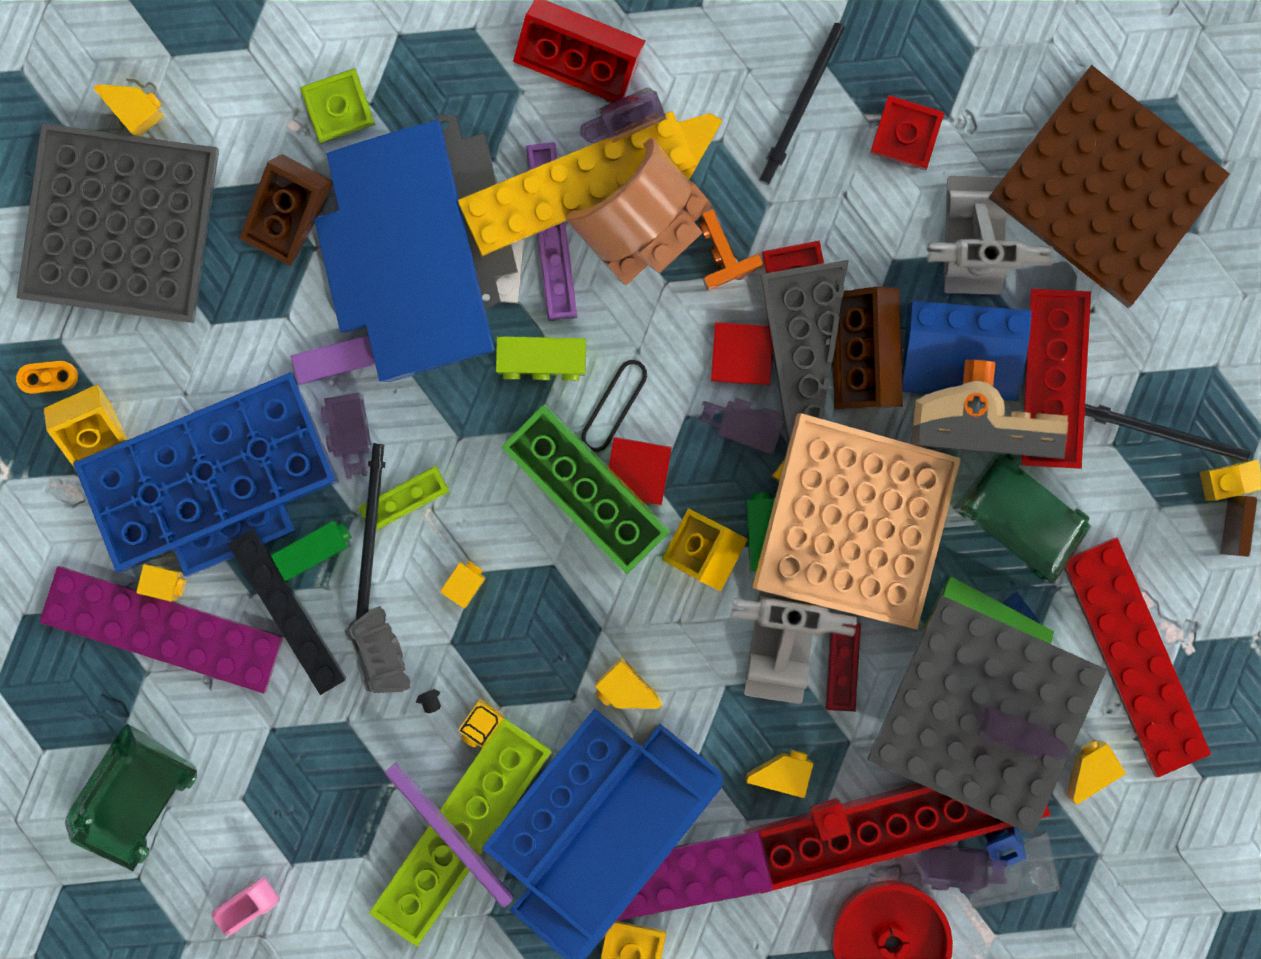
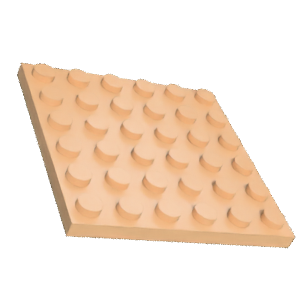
[752,413,961,630]

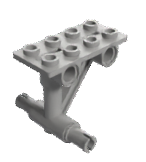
[927,176,1053,295]
[731,591,856,704]

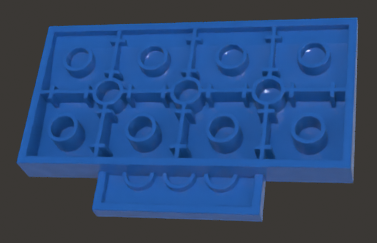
[314,120,495,382]
[73,372,339,577]

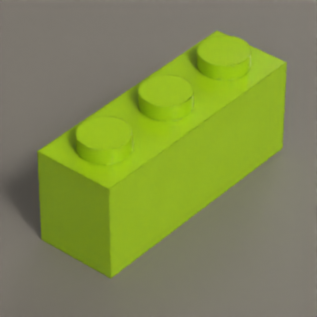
[496,337,587,381]

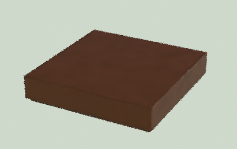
[1220,496,1257,557]

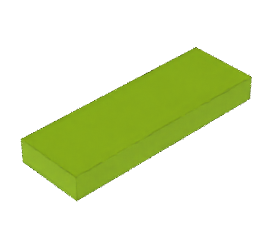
[358,466,450,531]

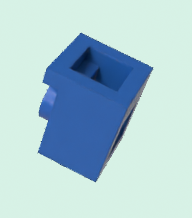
[985,826,1026,870]

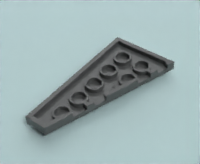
[760,260,849,446]

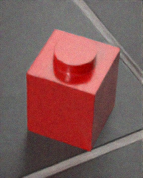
[809,798,851,842]

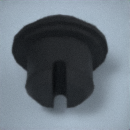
[416,689,441,714]

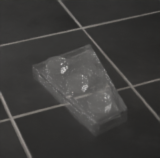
[965,830,1060,909]

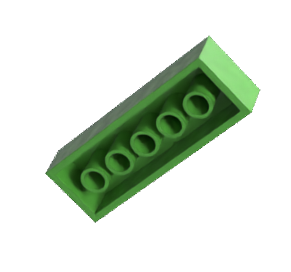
[501,405,671,574]

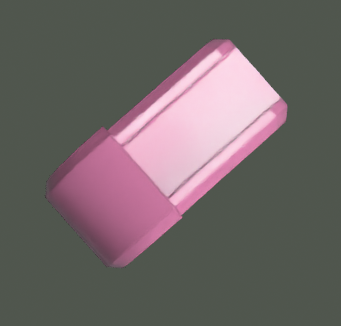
[211,877,280,936]

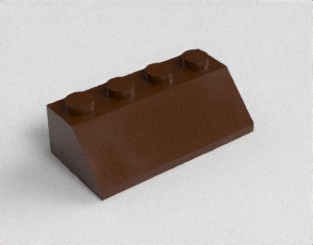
[833,287,903,410]

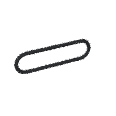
[581,360,647,452]

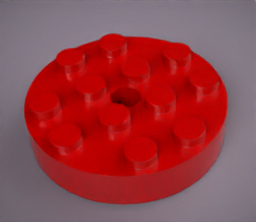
[831,880,953,959]

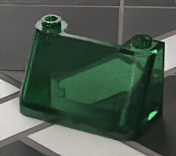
[952,453,1091,584]
[65,724,197,871]

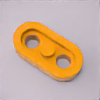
[16,361,78,394]

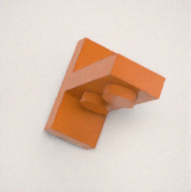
[699,209,763,291]

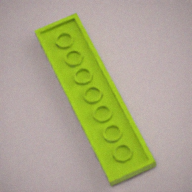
[368,717,552,947]

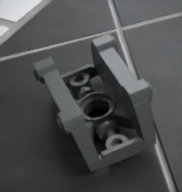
[344,606,411,693]

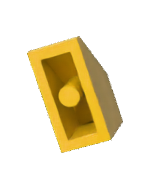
[93,84,165,137]
[1199,459,1261,501]
[1067,740,1127,805]
[745,750,813,798]

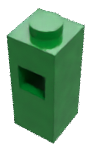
[745,493,775,572]
[271,521,352,581]

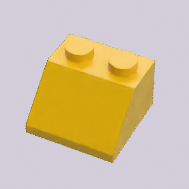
[44,384,127,470]
[661,508,748,591]
[595,657,663,709]

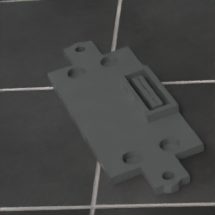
[430,114,518,309]

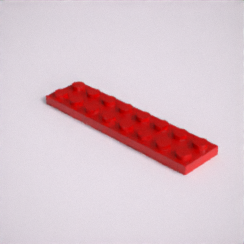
[1061,537,1212,778]

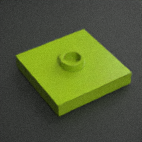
[300,68,376,144]

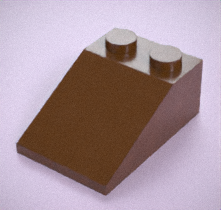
[239,154,333,266]

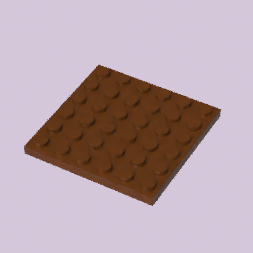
[988,65,1230,308]

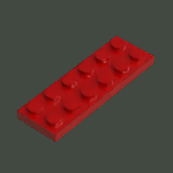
[1021,289,1091,469]

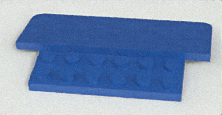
[482,708,723,959]

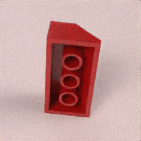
[513,0,646,105]

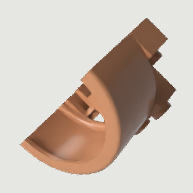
[565,138,712,285]

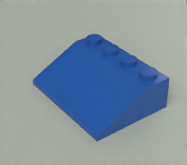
[902,301,1032,401]

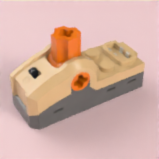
[911,359,1068,459]

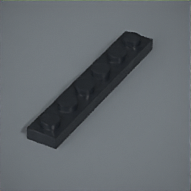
[228,528,347,695]

